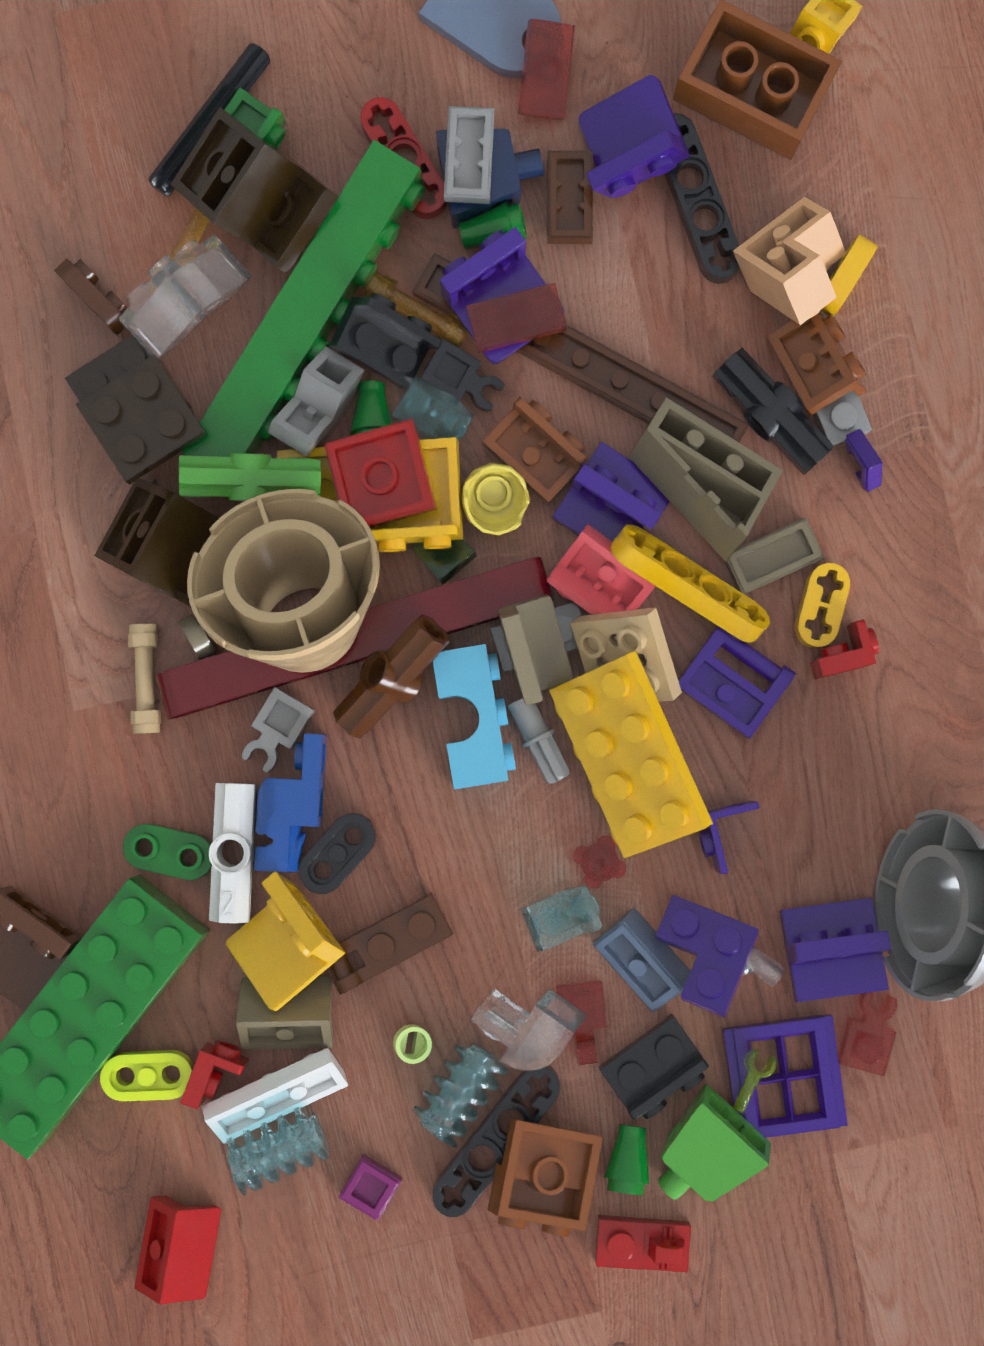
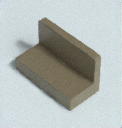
[497,595,573,706]
[236,975,334,1050]

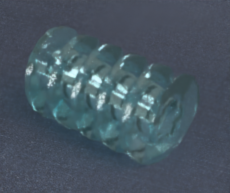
[412,1042,509,1148]
[226,1107,330,1196]

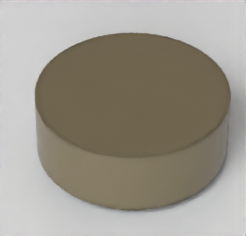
[178,614,215,660]

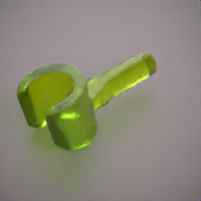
[733,1049,777,1113]

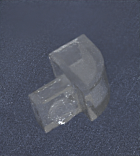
[471,988,587,1071]

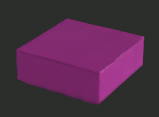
[338,1154,402,1221]

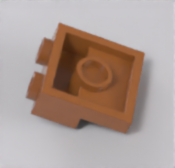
[487,1118,603,1237]

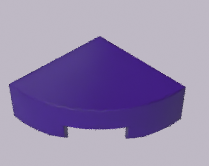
[845,429,883,492]

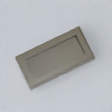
[724,517,825,594]

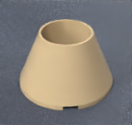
[187,489,380,673]

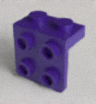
[579,75,690,198]
[439,226,564,364]

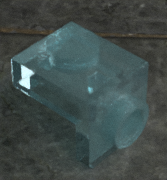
[392,377,473,441]
[521,885,602,952]

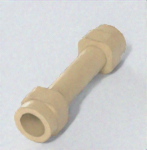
[128,624,161,734]

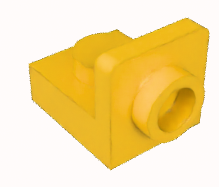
[789,0,863,54]

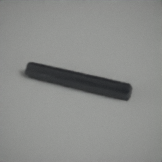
[148,43,270,196]

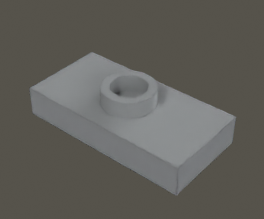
[444,106,495,204]

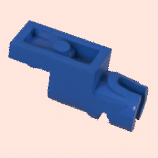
[254,733,327,872]

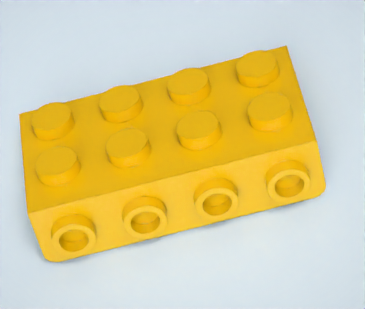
[277,437,463,552]
[549,651,713,859]

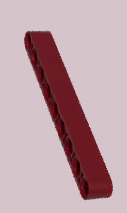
[155,557,554,720]

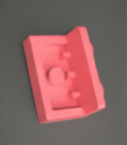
[547,524,656,615]

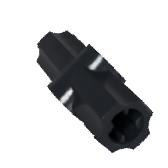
[712,347,834,475]

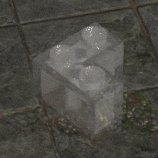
[119,234,252,359]

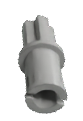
[506,698,569,784]

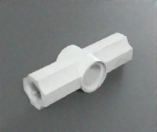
[209,783,257,923]

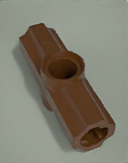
[333,614,450,739]

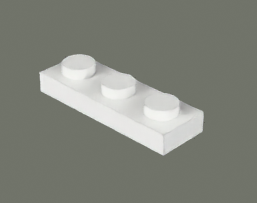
[202,1048,349,1144]

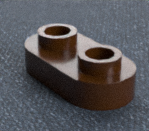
[54,258,130,336]

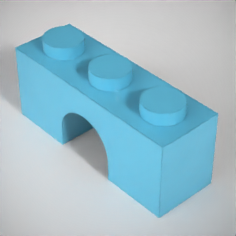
[433,644,516,790]

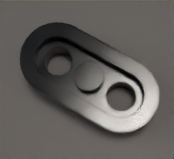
[299,813,377,894]

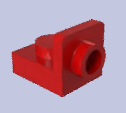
[810,619,879,680]
[180,1040,249,1110]

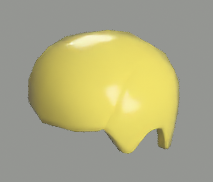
[461,462,530,536]

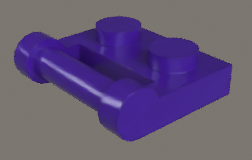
[678,626,796,739]

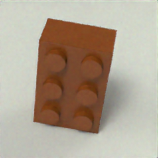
[673,0,842,160]

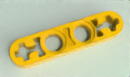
[611,524,770,643]

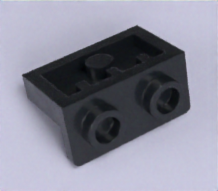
[329,293,443,389]
[599,1014,709,1120]

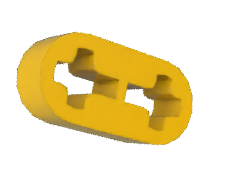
[820,233,878,316]
[794,563,850,648]

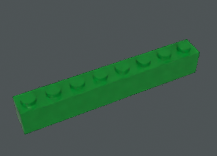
[181,140,425,457]

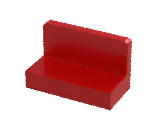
[134,1195,221,1305]

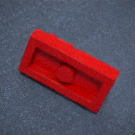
[595,1215,691,1273]

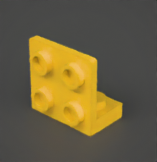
[226,871,345,1011]

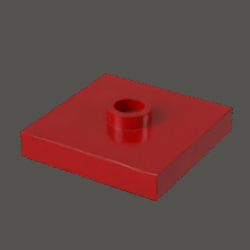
[324,418,437,528]

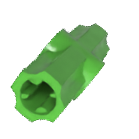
[179,453,321,501]

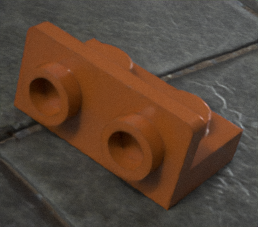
[767,312,866,415]

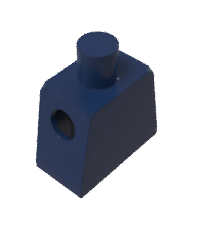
[436,129,544,228]

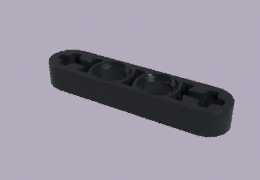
[665,113,740,284]
[432,1062,560,1217]

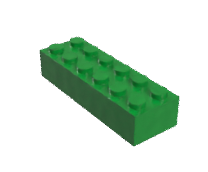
[0,875,211,1160]

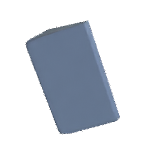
[592,908,690,1012]

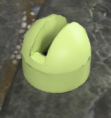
[393,1024,432,1064]

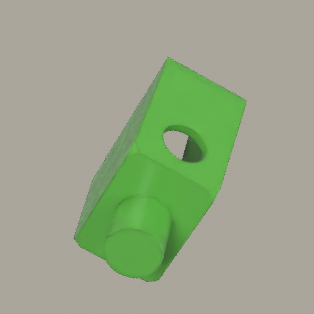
[658,1084,772,1202]

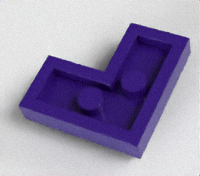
[655,895,759,1018]

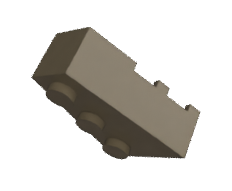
[629,397,783,562]

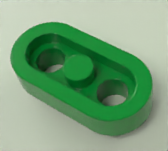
[123,823,212,880]

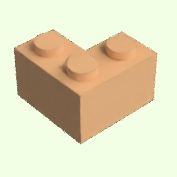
[733,197,846,325]

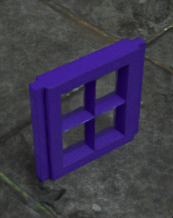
[723,1014,848,1138]

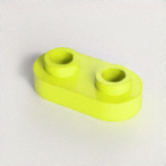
[100,1050,194,1101]

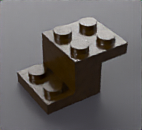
[171,107,339,273]
[65,329,207,485]
[94,478,219,607]

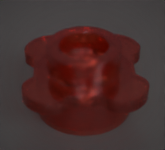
[573,836,626,889]

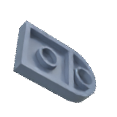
[418,0,561,78]

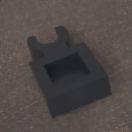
[419,339,505,411]

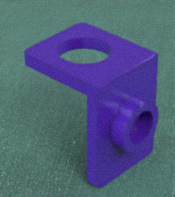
[699,800,760,875]

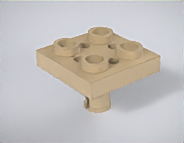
[570,607,682,702]

